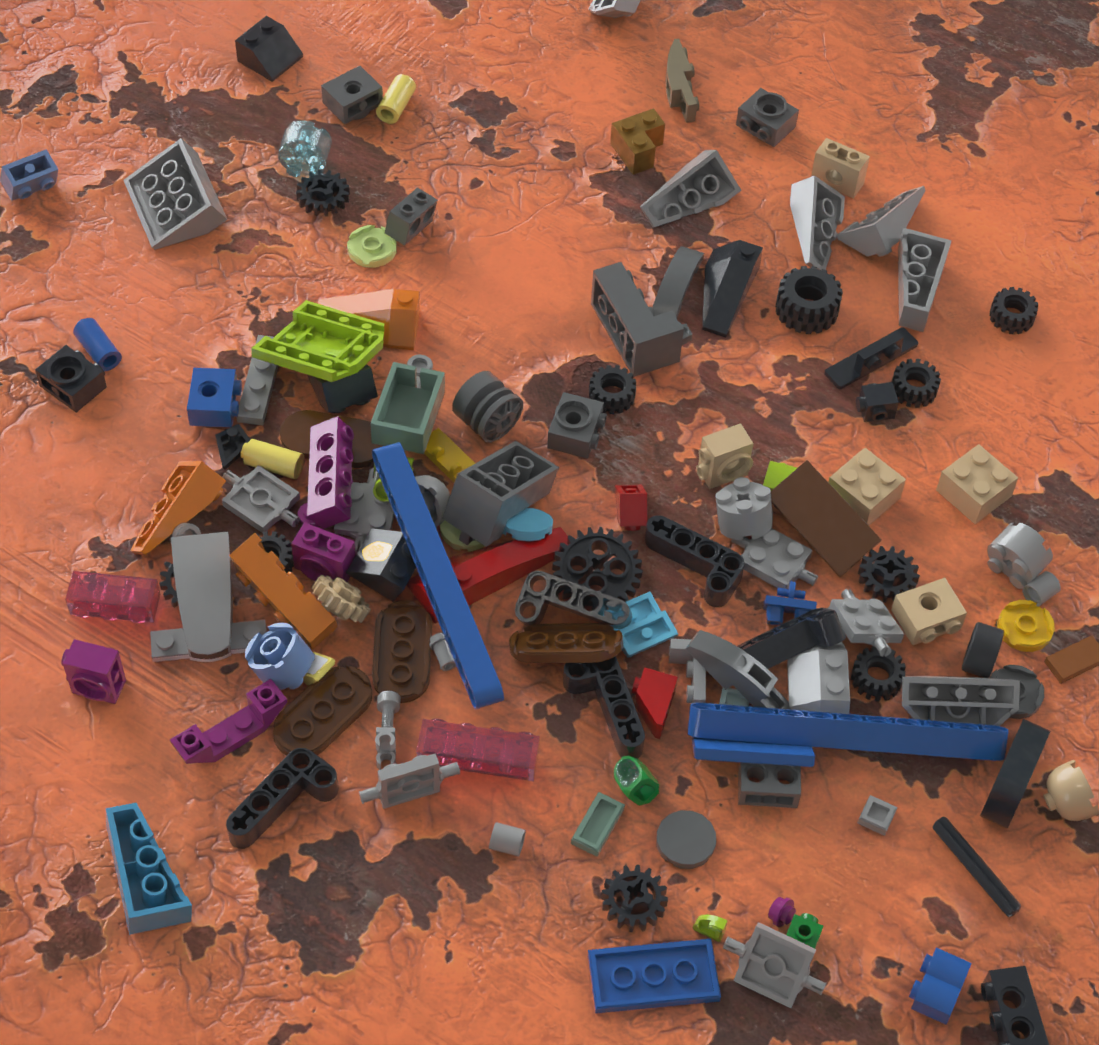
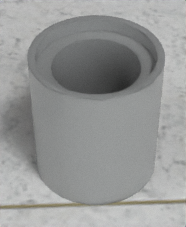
[1022,571,1061,607]
[489,822,526,856]

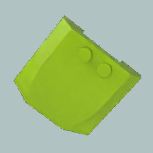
[251,300,384,382]

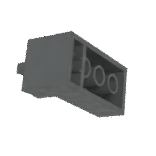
[591,262,693,377]
[442,441,559,547]

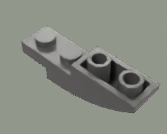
[686,630,789,709]

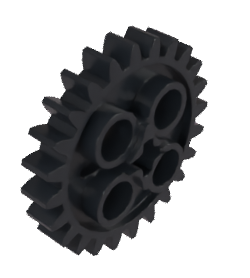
[552,527,643,611]

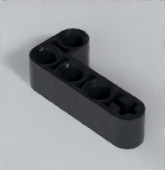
[645,515,745,607]
[515,571,632,629]
[737,608,846,669]
[563,657,645,759]
[980,719,1051,828]
[226,748,339,849]

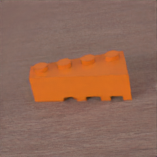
[229,533,338,649]

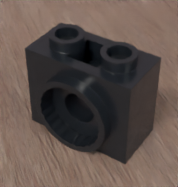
[35,345,107,413]

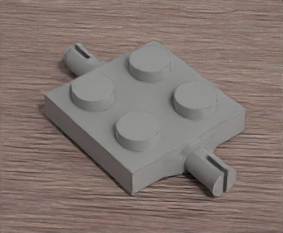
[222,465,300,533]
[334,469,394,554]
[731,528,818,589]
[829,589,904,657]
[359,753,460,809]
[723,922,826,1008]

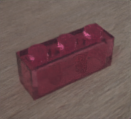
[65,571,161,623]

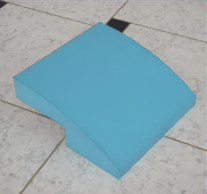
[603,591,678,658]

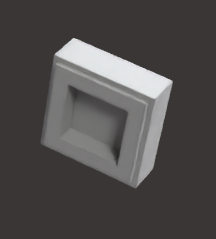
[857,795,898,836]

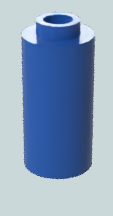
[73,318,122,371]

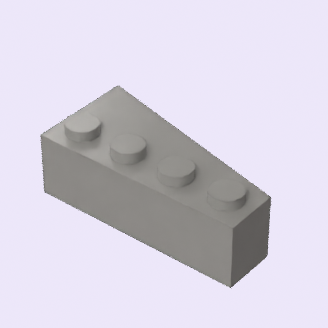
[898,228,952,332]

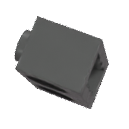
[385,187,438,246]
[738,762,801,808]

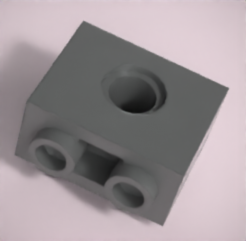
[321,66,383,124]
[736,88,799,147]
[547,392,607,459]

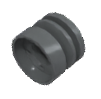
[452,371,523,442]

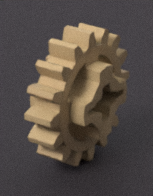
[312,575,371,623]

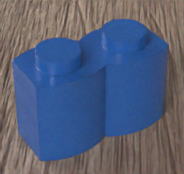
[909,948,972,1025]

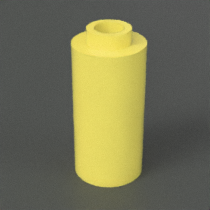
[376,74,416,124]
[241,439,304,479]

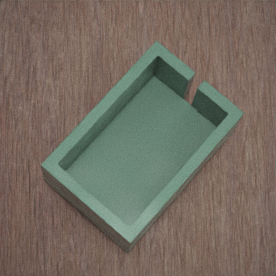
[370,362,445,454]

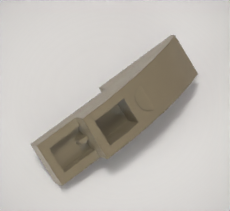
[665,39,699,123]

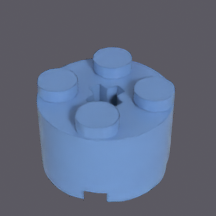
[245,623,315,690]

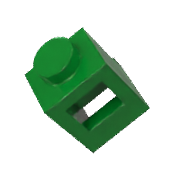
[786,913,823,949]

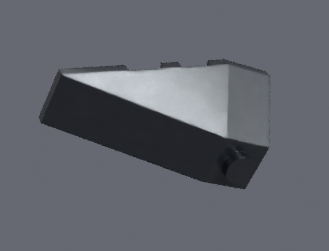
[702,240,763,338]

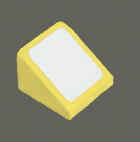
[303,652,336,685]

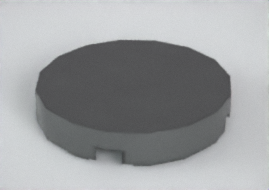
[990,665,1044,719]
[656,810,716,869]

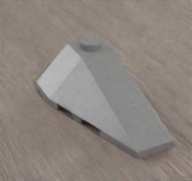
[640,150,741,227]
[790,176,845,270]
[836,186,926,257]

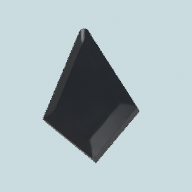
[215,424,250,470]

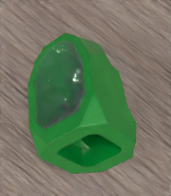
[614,756,659,806]

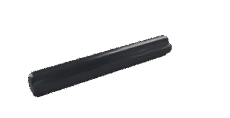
[933,817,1021,917]

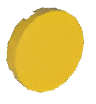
[997,600,1055,652]

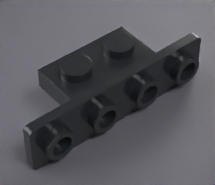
[824,327,918,390]

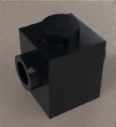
[856,382,899,422]

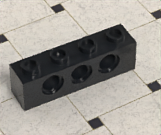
[981,966,1049,1045]

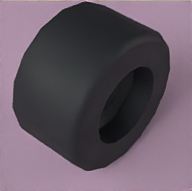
[962,622,1004,678]

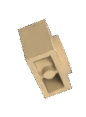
[811,138,870,199]
[696,424,753,489]
[891,578,967,646]

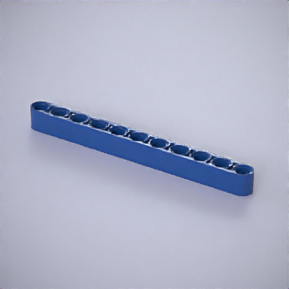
[372,442,504,710]
[688,703,1009,761]

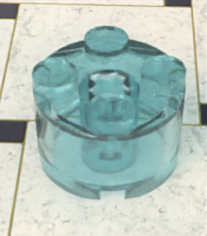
[278,120,332,177]

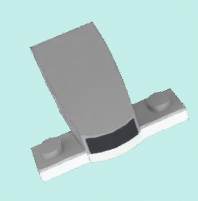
[150,532,267,662]

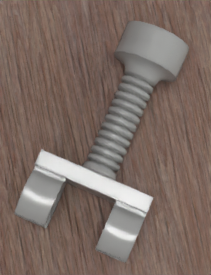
[375,691,401,770]

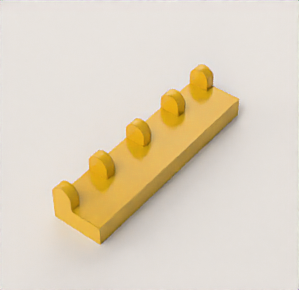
[424,428,475,483]

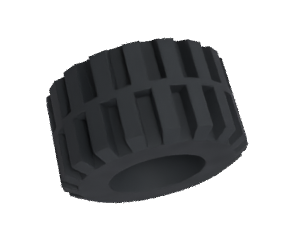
[775,266,843,334]

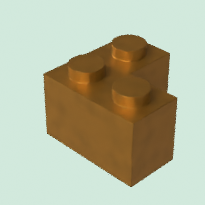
[610,108,665,175]

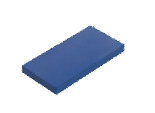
[692,737,815,767]
[588,938,721,1014]

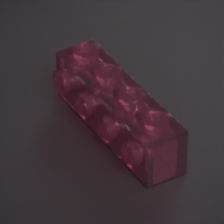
[416,719,540,781]

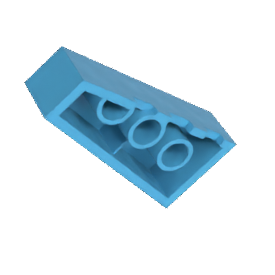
[106,803,192,935]

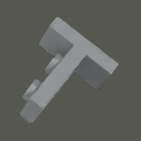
[669,639,706,703]

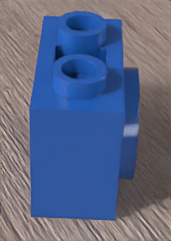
[187,368,242,427]

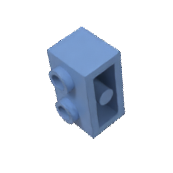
[0,149,58,201]

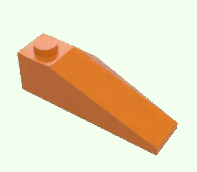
[318,289,420,350]
[130,461,226,555]

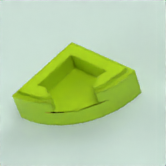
[693,914,728,942]

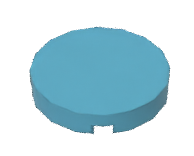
[503,508,553,541]

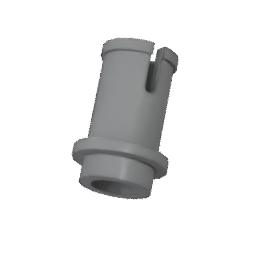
[429,633,456,671]

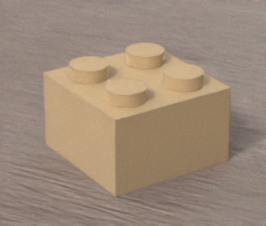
[936,444,1018,524]
[828,448,906,526]

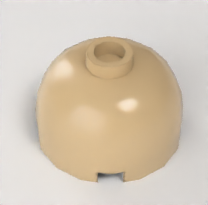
[1043,760,1099,821]

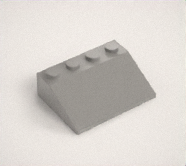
[124,138,228,250]

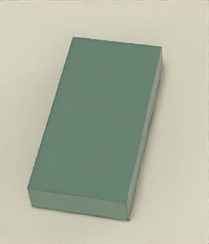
[571,792,625,857]

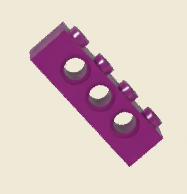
[307,416,354,529]

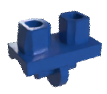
[763,581,817,625]

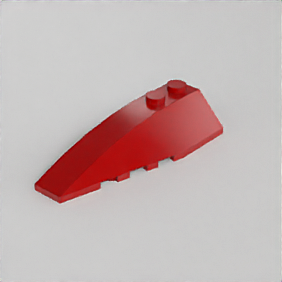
[407,527,568,624]

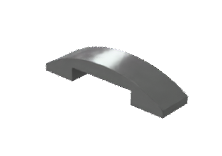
[652,246,705,318]

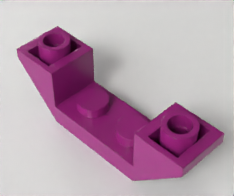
[170,679,287,764]

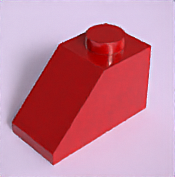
[615,484,647,531]
[632,667,678,739]

